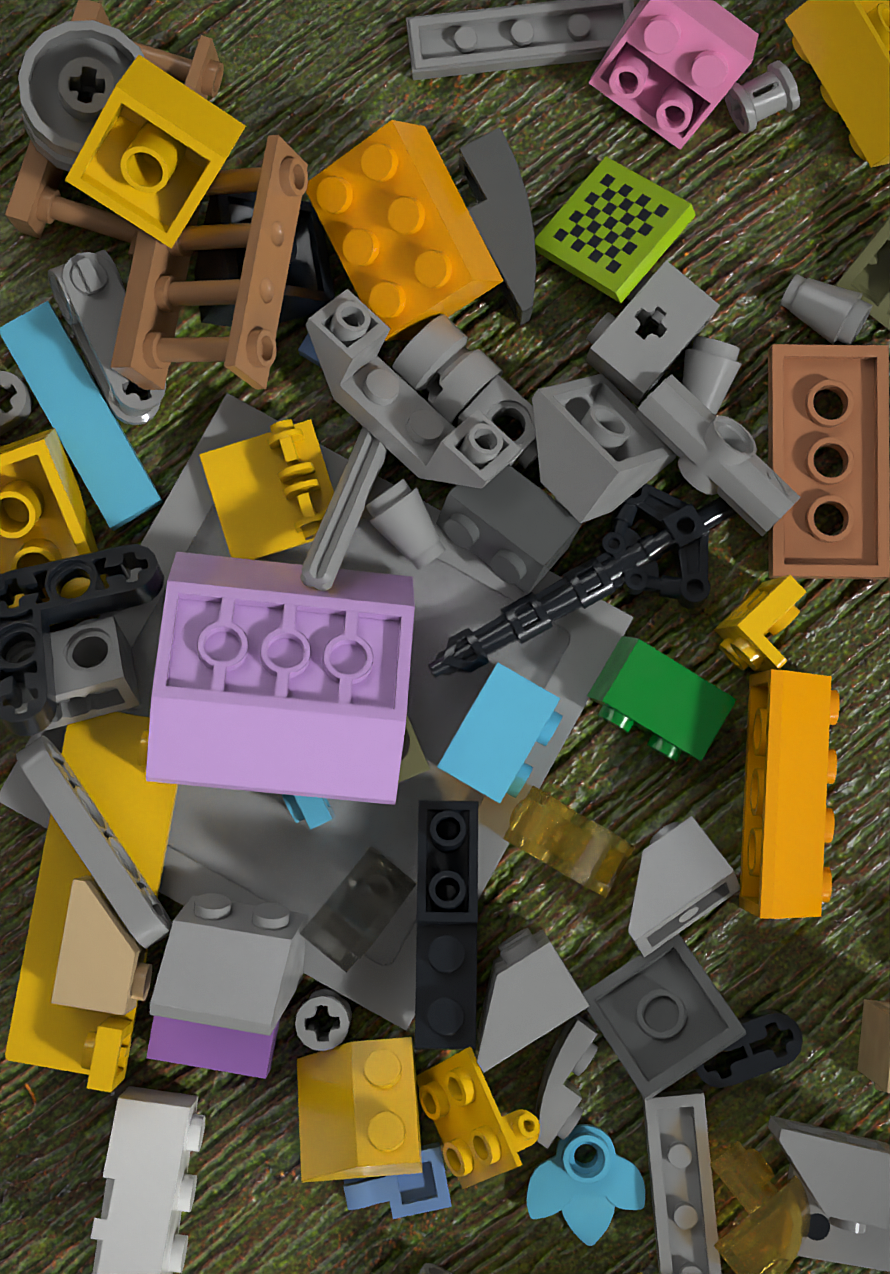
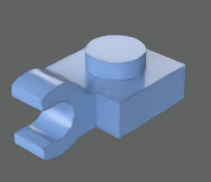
[343,1142,452,1219]

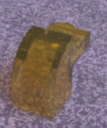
[503,786,635,898]
[710,1140,810,1274]

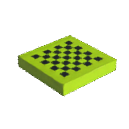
[535,156,696,303]

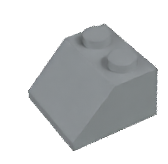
[150,893,307,1036]
[476,928,590,1073]

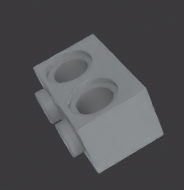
[6,616,140,732]

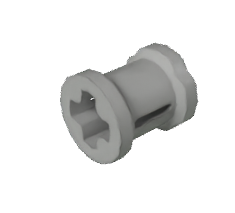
[724,60,800,134]
[295,988,352,1051]

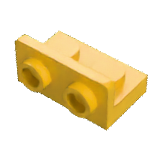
[714,574,807,671]

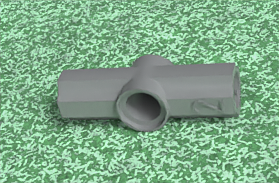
[635,375,801,536]

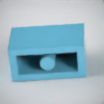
[437,662,563,804]

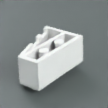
[91,1086,205,1274]

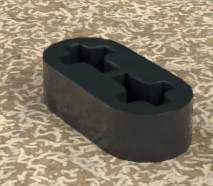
[694,1009,803,1088]

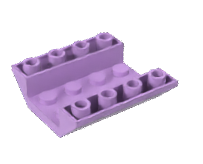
[146,552,415,805]

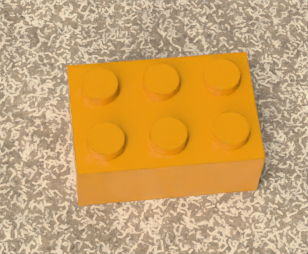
[306,120,504,341]

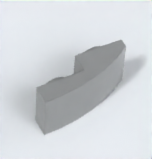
[535,1014,598,1149]

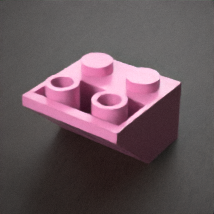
[589,0,759,150]

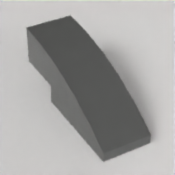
[459,127,536,326]

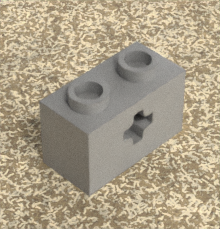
[586,260,720,405]

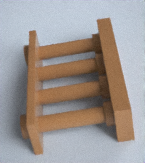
[5,0,224,260]
[110,135,308,390]

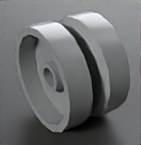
[18,20,146,171]

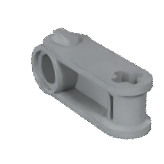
[48,250,166,425]

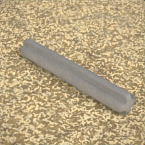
[300,427,388,591]

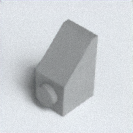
[628,816,741,958]
[768,1115,890,1233]

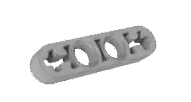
[16,735,172,949]

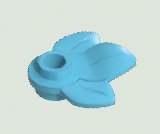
[526,1124,645,1246]

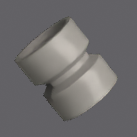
[392,314,503,425]

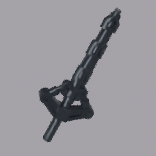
[428,483,737,678]

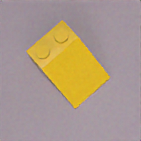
[0,428,109,626]

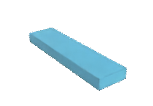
[0,301,164,531]

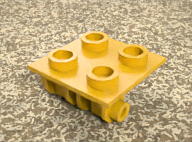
[199,419,334,560]
[416,1047,540,1189]

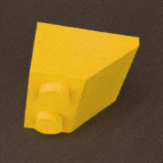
[65,55,246,249]
[297,1037,423,1183]

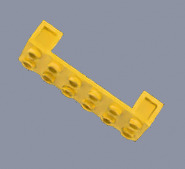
[5,712,178,1092]

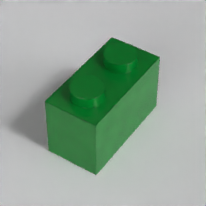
[587,636,737,762]

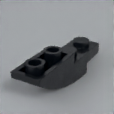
[415,800,479,1050]

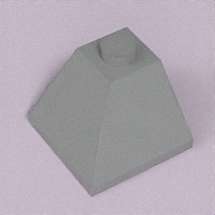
[532,373,677,523]

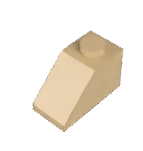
[51,875,152,1015]

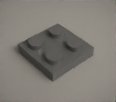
[583,933,747,1101]

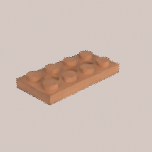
[768,344,890,579]

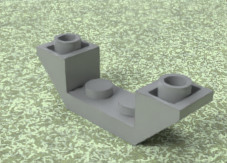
[306,289,522,489]

